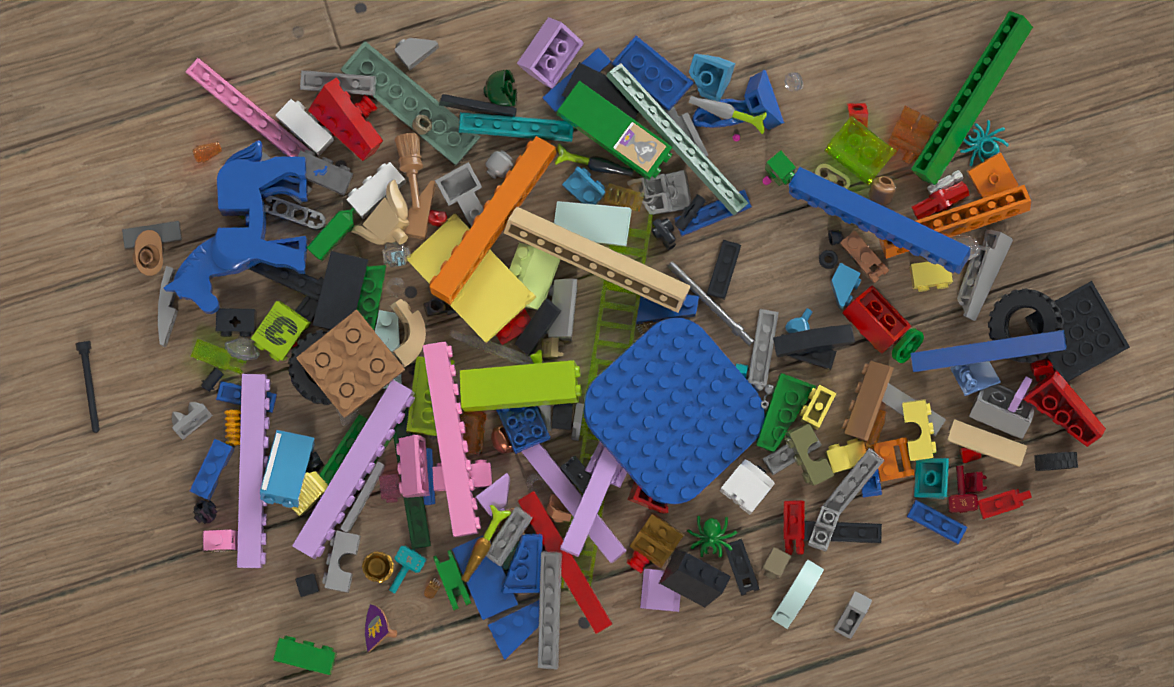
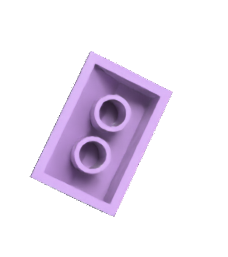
[517,17,584,89]

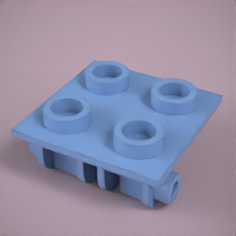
[950,361,1001,396]

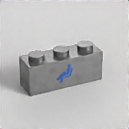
[298,149,353,196]

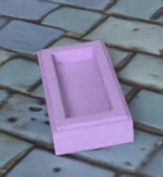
[1008,377,1032,413]

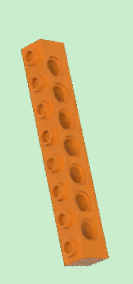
[880,185,1031,259]

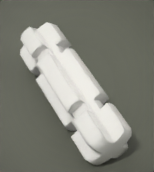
[927,170,963,195]

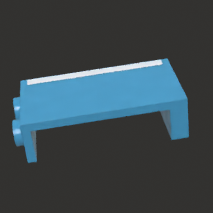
[260,430,315,508]

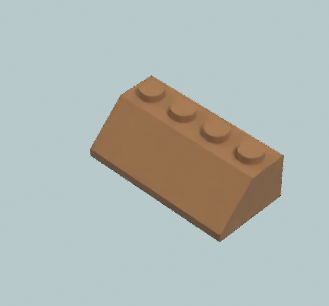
[842,361,894,441]

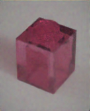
[379,474,402,503]

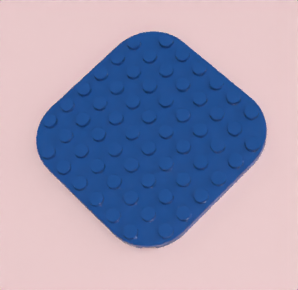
[583,318,764,504]

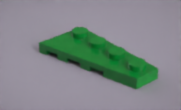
[357,265,387,331]
[755,373,816,452]

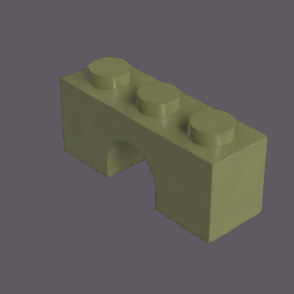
[785,423,834,486]

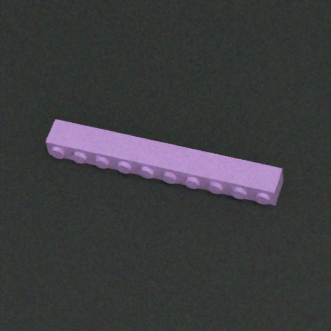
[237,374,271,568]
[292,380,415,559]

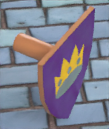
[365,604,397,653]

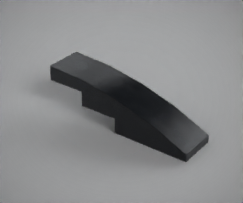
[773,324,856,358]

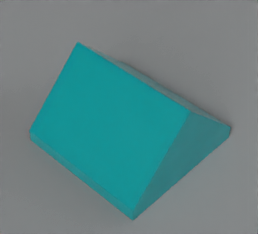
[914,458,949,499]

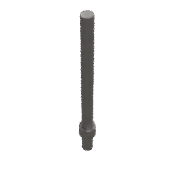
[667,261,754,346]

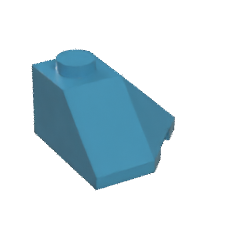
[689,54,736,101]

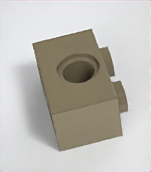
[761,547,791,580]

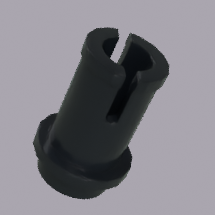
[201,367,224,392]

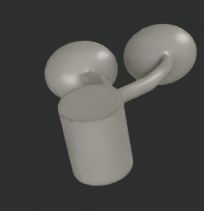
[754,381,775,410]

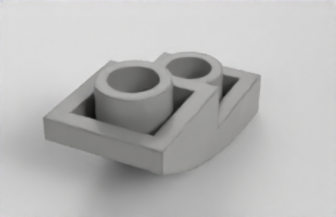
[808,506,840,552]

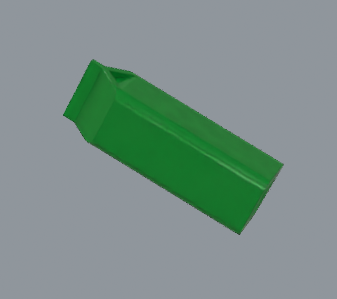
[306,208,356,262]

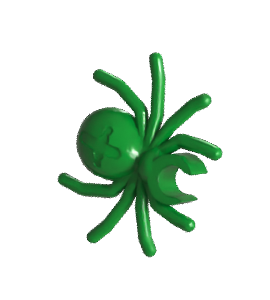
[687,516,737,558]

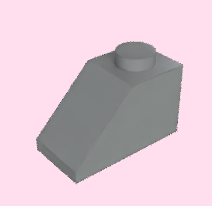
[394,38,439,71]
[834,591,872,639]

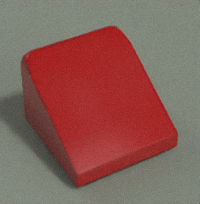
[959,447,981,463]

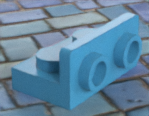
[562,166,605,205]

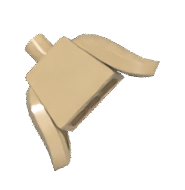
[351,179,409,245]

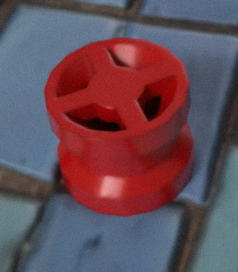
[354,95,378,119]
[626,550,650,574]

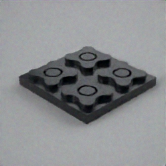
[1024,281,1130,382]

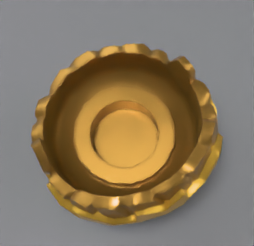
[362,552,394,582]

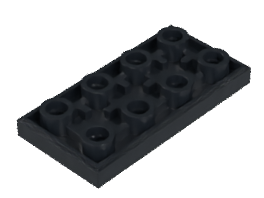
[562,62,639,120]
[313,251,369,330]

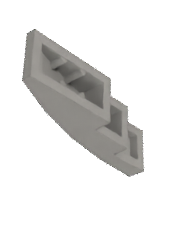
[158,266,178,347]

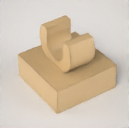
[542,337,564,359]

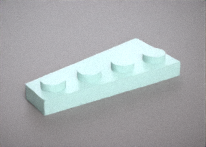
[375,310,402,389]

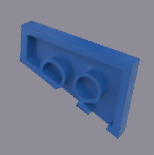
[636,294,699,324]
[501,534,543,593]
[488,600,540,660]

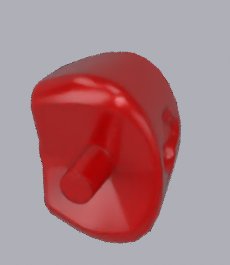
[428,209,447,227]

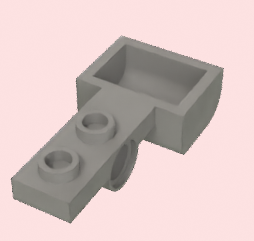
[435,162,483,227]

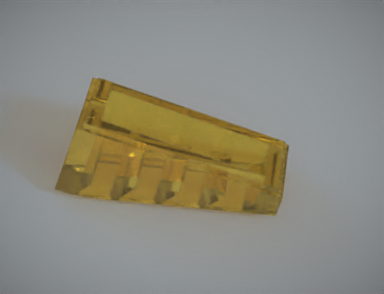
[604,183,645,212]

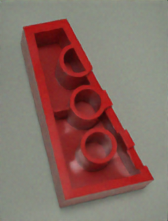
[308,77,383,161]
[1023,370,1106,447]

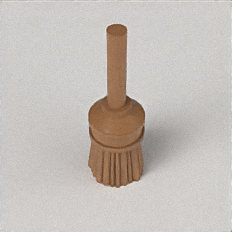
[395,133,423,210]

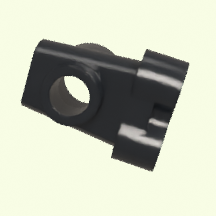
[651,218,676,250]
[423,298,456,317]

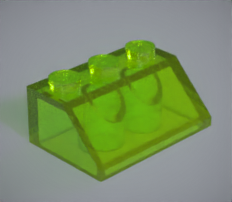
[824,116,896,185]

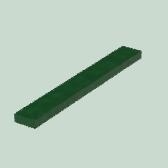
[393,406,431,550]

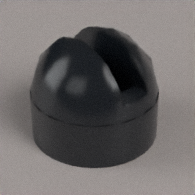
[828,230,843,246]

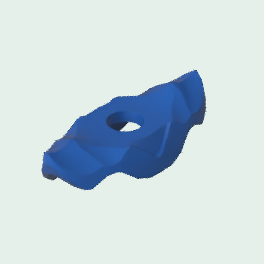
[692,99,752,128]

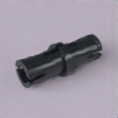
[674,194,706,232]

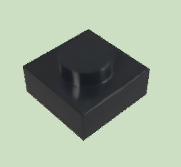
[295,573,320,598]

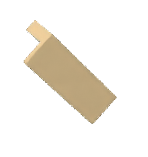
[947,420,1027,467]

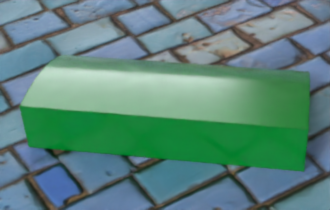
[319,414,393,496]

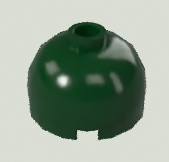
[483,69,517,107]

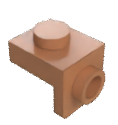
[546,494,572,523]

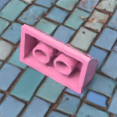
[396,435,429,498]

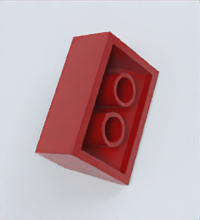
[842,285,912,354]

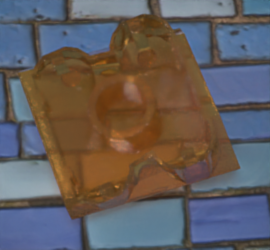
[459,410,487,454]

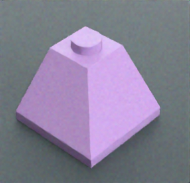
[476,473,510,518]

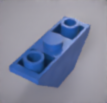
[744,70,784,130]

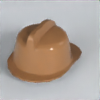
[133,230,163,276]

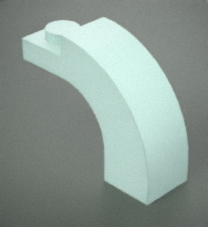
[771,559,824,629]

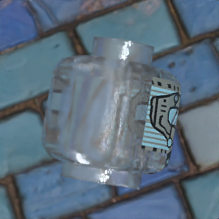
[382,242,411,267]

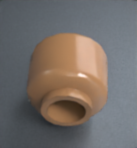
[868,176,896,205]

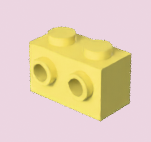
[800,385,837,430]

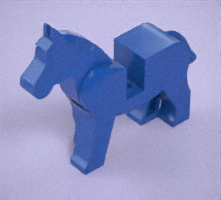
[164,140,308,314]

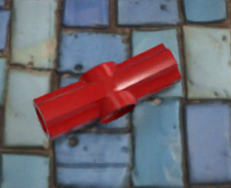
[911,181,970,220]

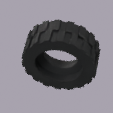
[1034,452,1078,471]

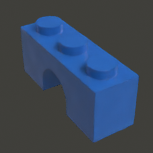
[190,439,235,501]

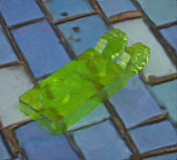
[190,339,247,375]

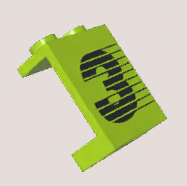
[251,301,311,362]

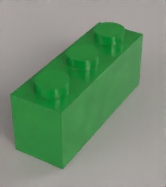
[273,635,337,675]

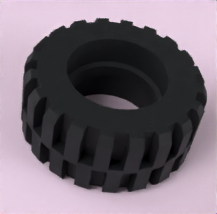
[988,288,1064,363]
[288,330,332,405]

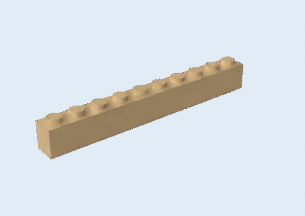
[504,206,691,313]

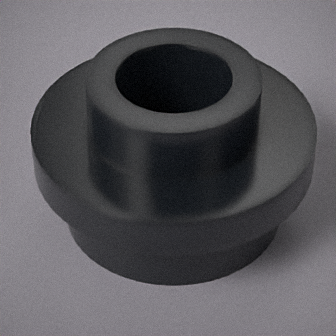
[819,250,838,269]

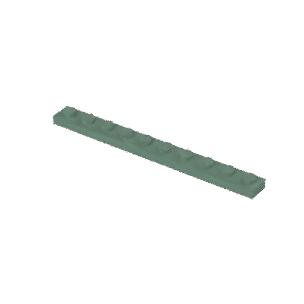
[606,63,748,215]

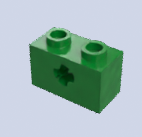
[765,150,796,186]

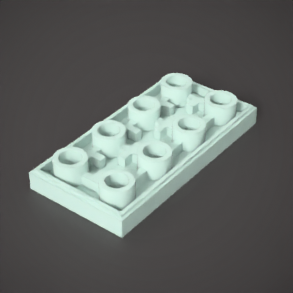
[554,201,632,246]

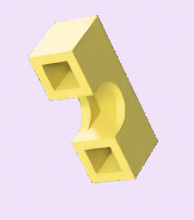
[902,399,937,461]

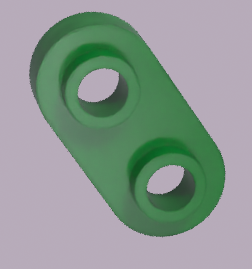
[892,328,924,363]

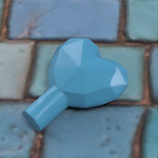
[785,308,813,333]

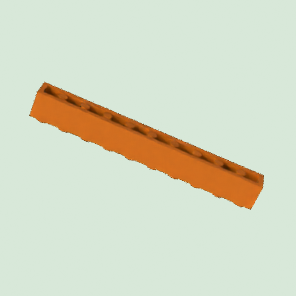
[429,136,557,305]

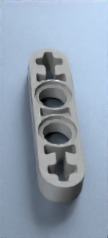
[263,196,326,230]

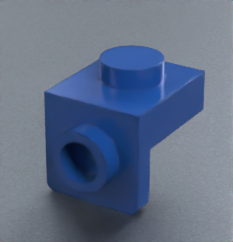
[861,469,882,498]

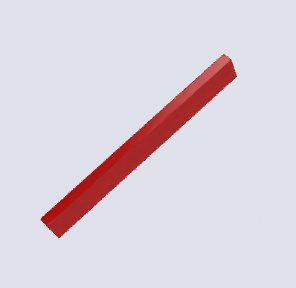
[518,491,613,634]

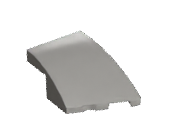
[627,170,692,215]

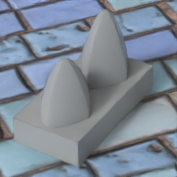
[172,402,213,440]

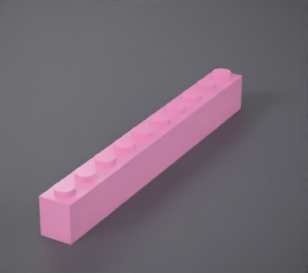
[423,341,481,537]

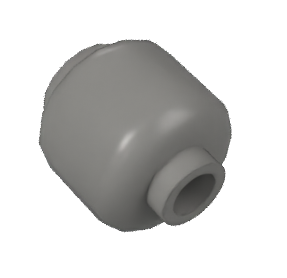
[485,150,514,179]

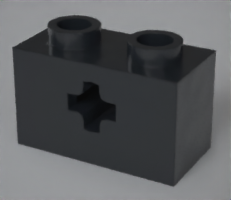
[215,308,257,337]

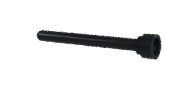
[75,341,100,433]

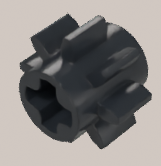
[193,500,217,524]

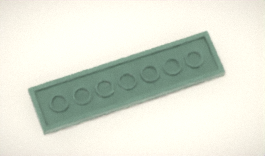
[340,41,481,166]

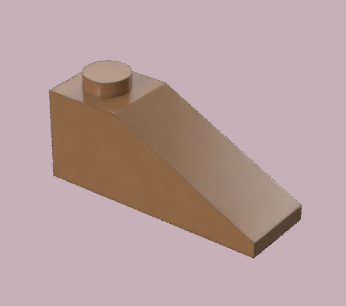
[404,181,436,240]

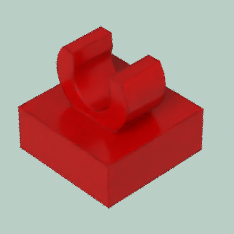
[1030,359,1053,382]

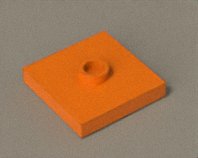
[967,152,1019,199]

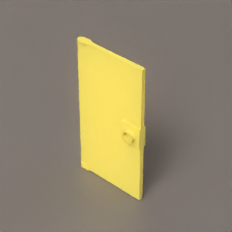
[406,214,536,343]

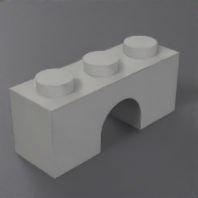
[322,531,361,593]

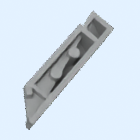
[957,229,1013,321]

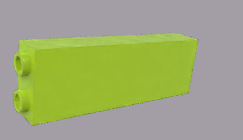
[460,360,582,412]

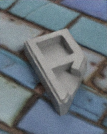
[571,403,584,441]

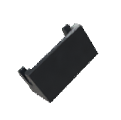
[560,456,592,495]

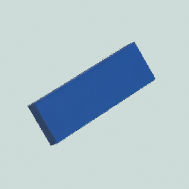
[216,381,277,413]
[907,500,967,544]

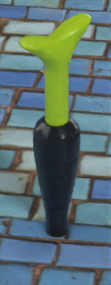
[555,143,634,177]

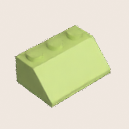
[509,242,561,310]

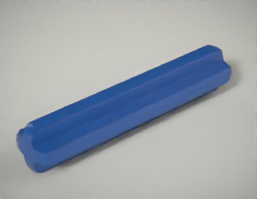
[424,448,436,505]

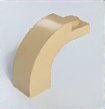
[390,299,426,367]

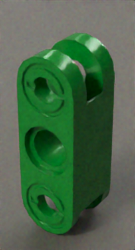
[433,550,472,610]

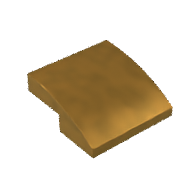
[630,513,684,568]

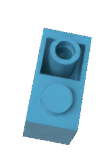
[830,263,861,309]

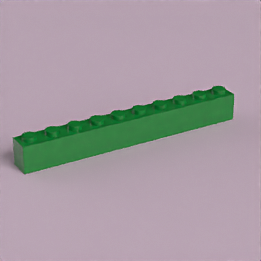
[911,11,1033,185]

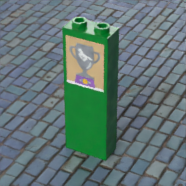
[557,81,673,181]

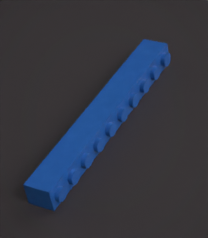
[789,167,971,274]

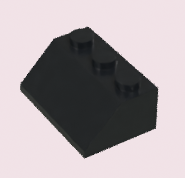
[659,548,731,608]

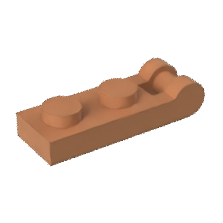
[840,230,889,283]

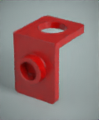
[847,103,868,136]

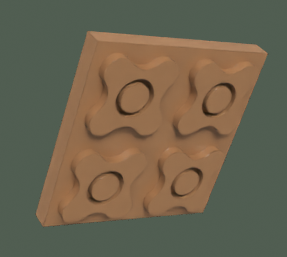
[296,310,405,418]

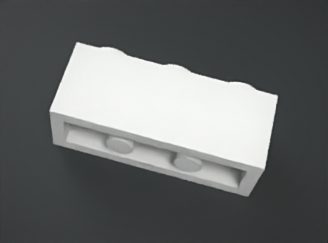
[275,99,334,157]
[347,162,406,219]

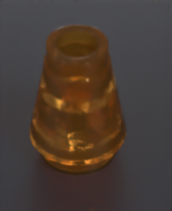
[192,141,222,163]

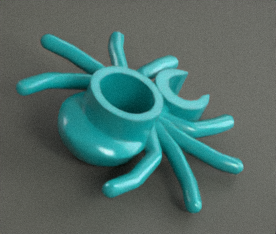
[960,120,1009,167]

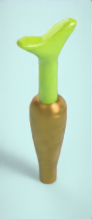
[461,505,512,582]

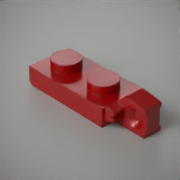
[978,489,1032,519]

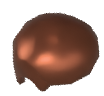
[491,425,514,454]

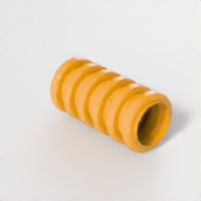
[224,410,241,446]

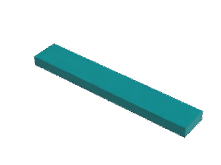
[459,112,573,142]

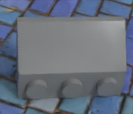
[546,279,578,341]
[969,384,1036,439]

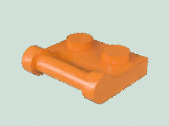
[873,437,915,482]

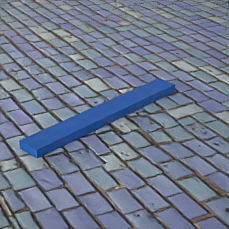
[911,330,1067,372]

